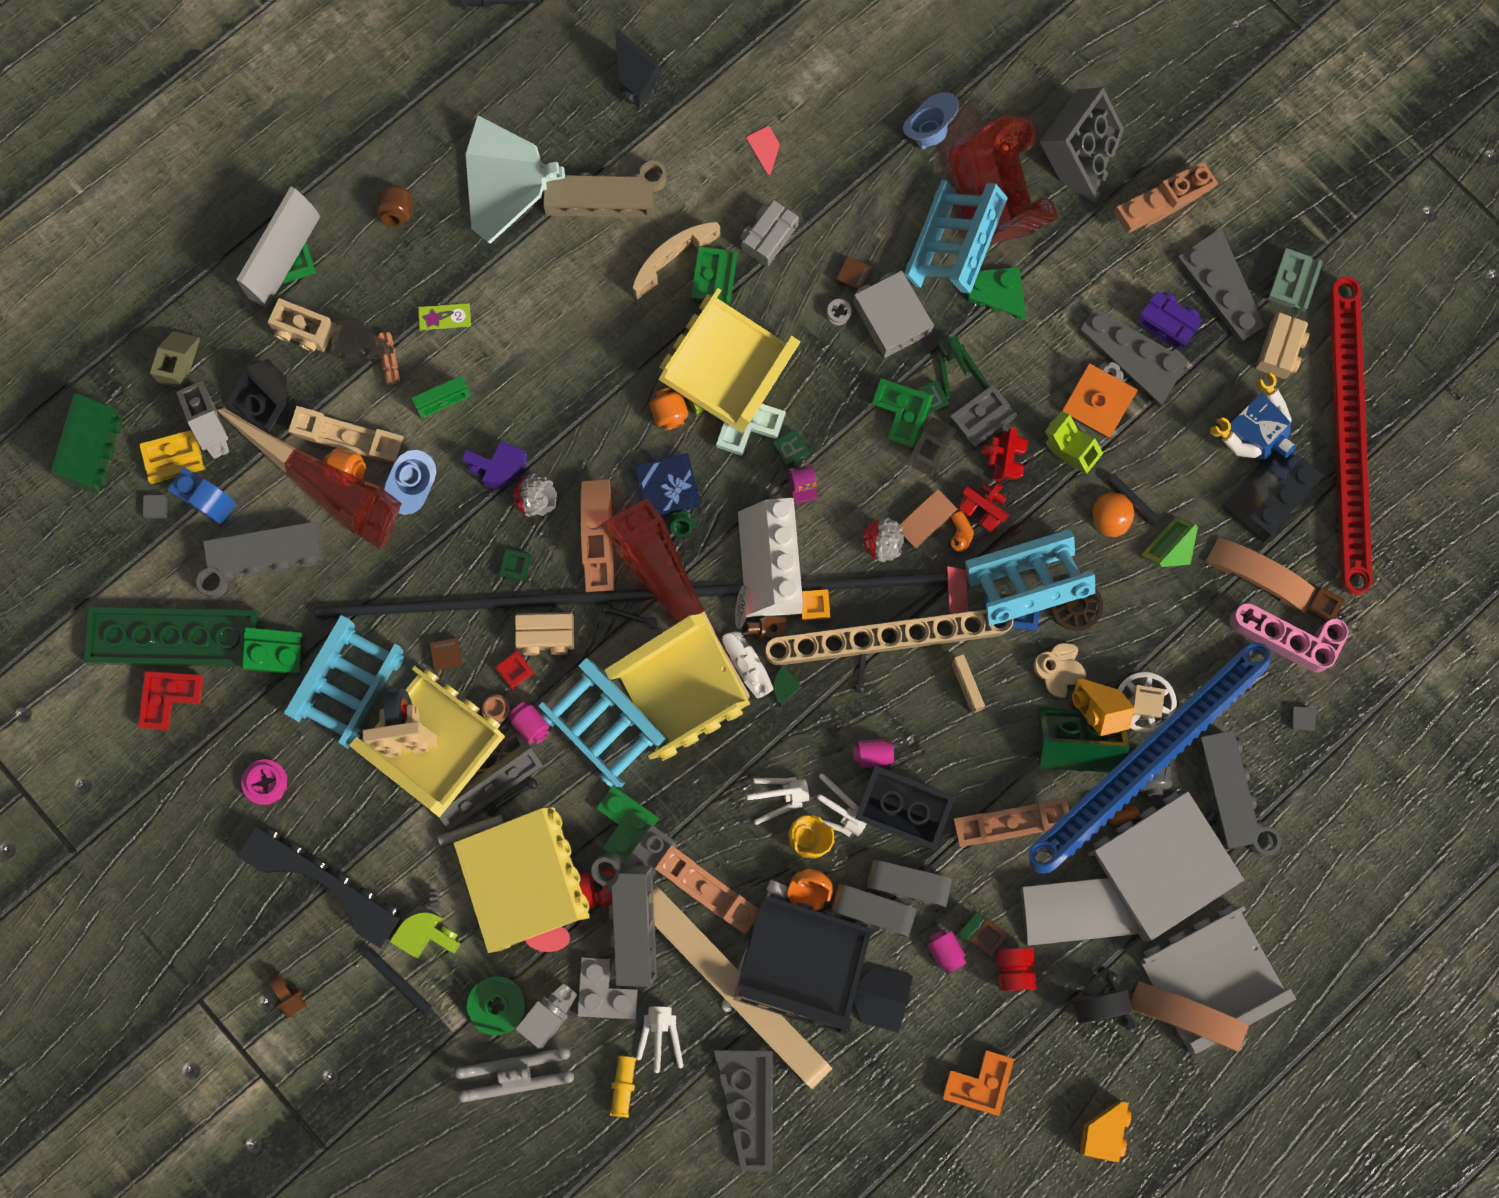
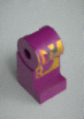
[787,463,818,505]

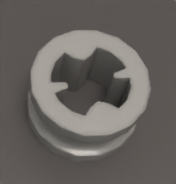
[826,299,852,325]

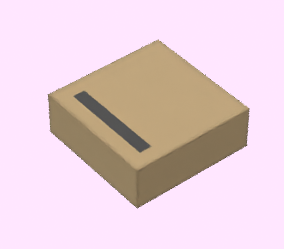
[1133,685,1165,718]

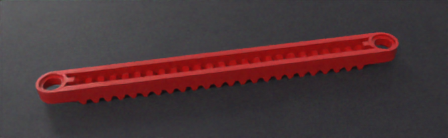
[1329,277,1373,596]

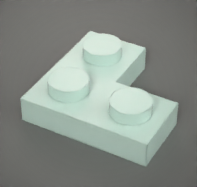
[716,404,786,456]

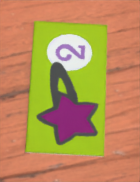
[419,303,471,330]

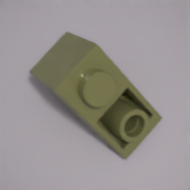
[150,331,200,389]

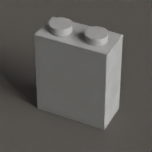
[853,271,934,358]

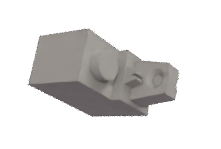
[177,381,229,459]
[516,984,577,1048]

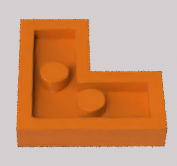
[942,1050,1014,1116]

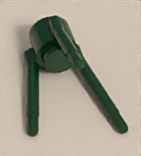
[936,336,990,400]

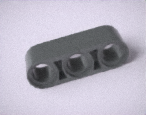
[866,860,952,908]
[830,884,917,937]

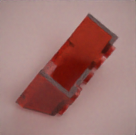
[949,114,1058,244]

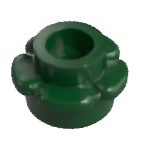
[668,511,695,537]

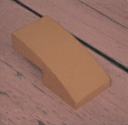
[900,489,958,548]

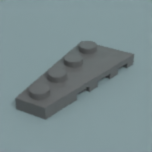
[1177,228,1265,344]
[1079,307,1188,408]
[714,1051,773,1172]

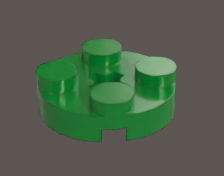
[467,976,526,1035]

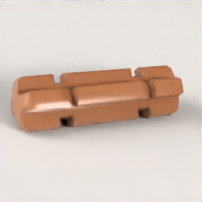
[377,332,401,385]

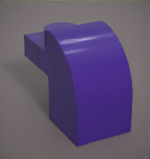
[462,441,528,489]

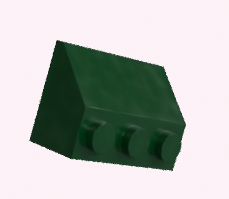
[50,393,123,494]
[1037,707,1130,773]

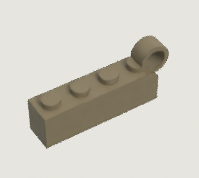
[544,160,667,218]

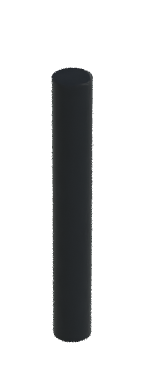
[363,947,433,1015]

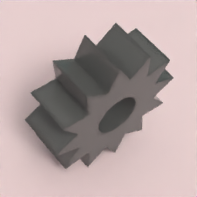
[429,889,441,913]

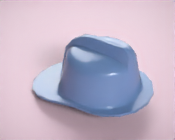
[903,92,959,149]
[384,450,436,515]

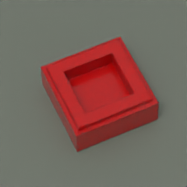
[495,650,534,690]

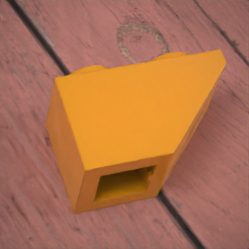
[1072,678,1135,736]
[1079,1101,1131,1162]

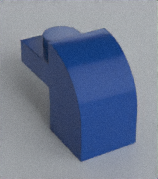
[168,467,237,526]

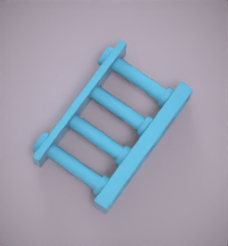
[904,180,1007,293]
[965,529,1095,626]
[284,615,404,749]
[539,658,669,787]

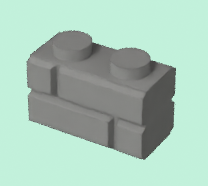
[740,200,799,267]

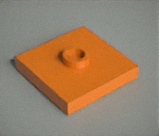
[1062,363,1137,438]

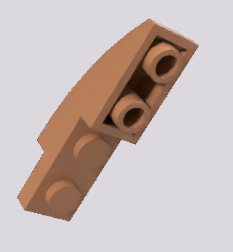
[1113,162,1218,234]
[581,480,615,592]

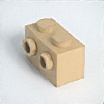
[268,298,335,352]

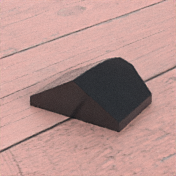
[854,966,913,1033]

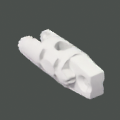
[722,631,773,699]

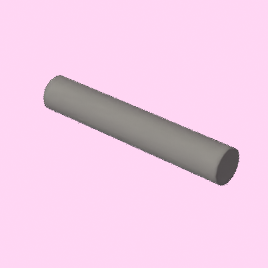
[437,815,504,846]

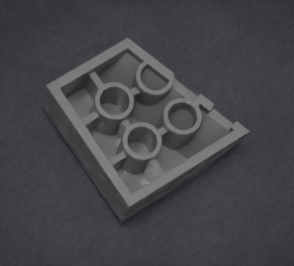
[1040,87,1124,203]

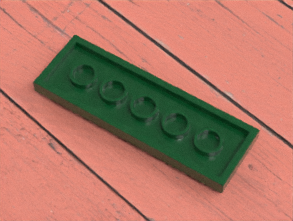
[84,607,259,667]

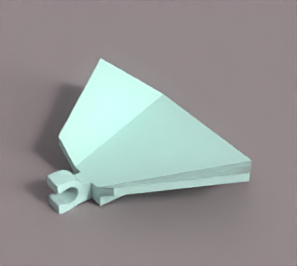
[466,116,565,244]

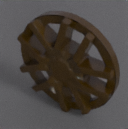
[1051,587,1103,632]

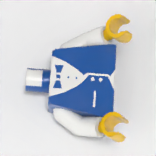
[1210,373,1296,460]

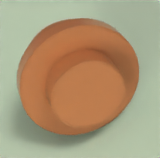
[482,695,510,723]

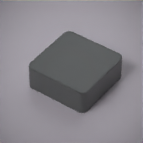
[143,495,168,519]
[1291,706,1316,731]

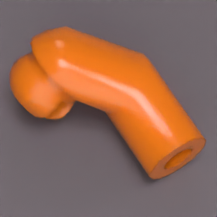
[951,511,974,552]
[1107,805,1140,826]

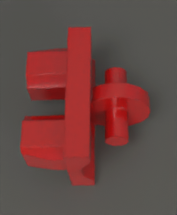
[981,428,1028,482]
[958,482,1010,531]

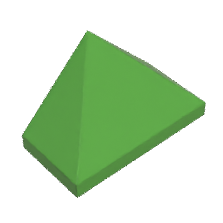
[1141,516,1198,567]

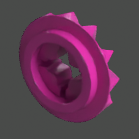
[242,759,288,805]

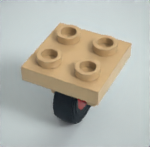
[363,688,438,757]

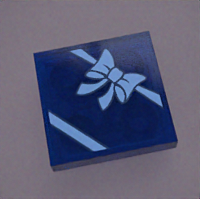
[635,453,701,520]

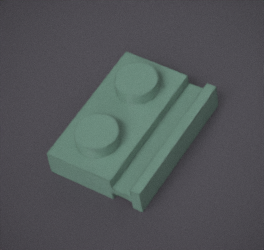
[1268,248,1323,312]

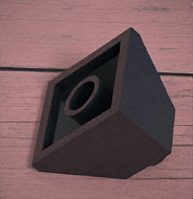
[615,30,661,108]
[225,359,287,434]

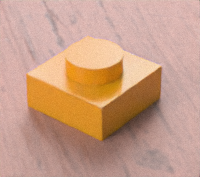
[802,590,830,621]

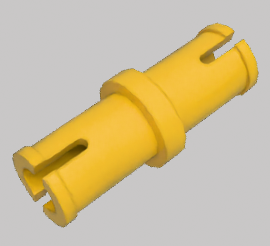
[610,1056,636,1118]

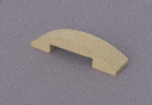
[633,222,720,300]
[288,406,404,463]

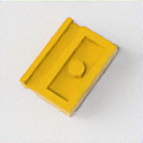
[140,430,205,484]

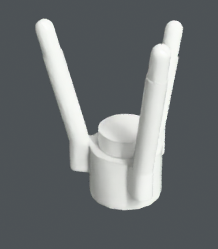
[817,773,866,837]
[746,777,809,825]
[636,1007,683,1073]

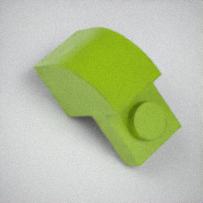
[1045,411,1103,474]
[390,913,461,958]

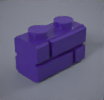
[1136,291,1203,352]

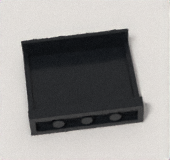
[733,894,875,1034]

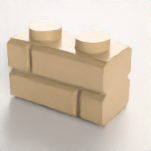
[1256,313,1310,379]
[516,612,574,656]

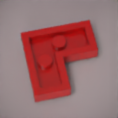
[138,671,204,731]

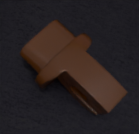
[742,616,786,640]
[269,971,307,1018]

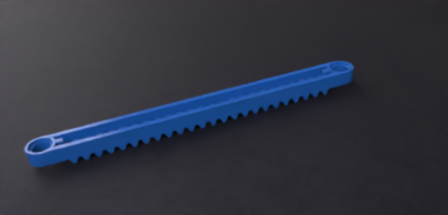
[1028,643,1271,873]

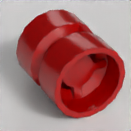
[579,869,615,910]
[997,948,1036,991]

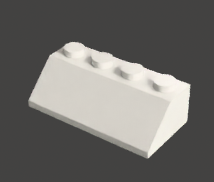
[738,498,803,617]

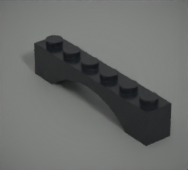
[237,826,404,950]

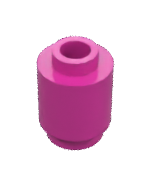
[508,702,550,744]
[852,739,894,769]
[927,929,966,974]

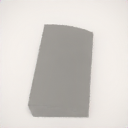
[236,187,320,308]
[1020,878,1141,946]

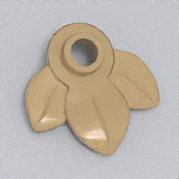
[1034,643,1087,698]

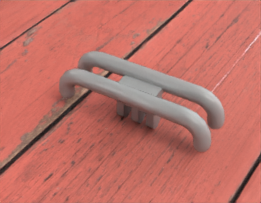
[454,1048,574,1102]

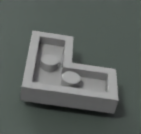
[578,958,638,1019]

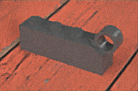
[196,522,324,598]
[1195,731,1282,856]
[591,853,657,987]

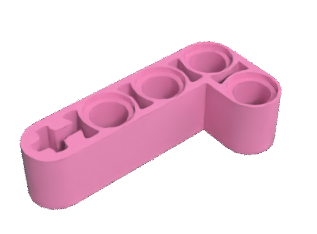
[1229,604,1349,672]

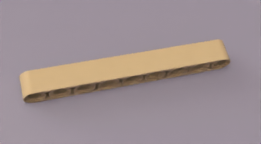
[765,610,1013,665]
[653,882,833,1089]

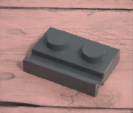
[950,385,1018,449]

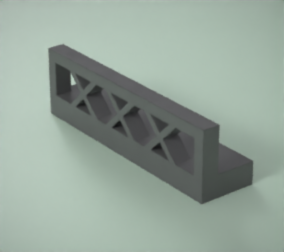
[439,731,543,831]

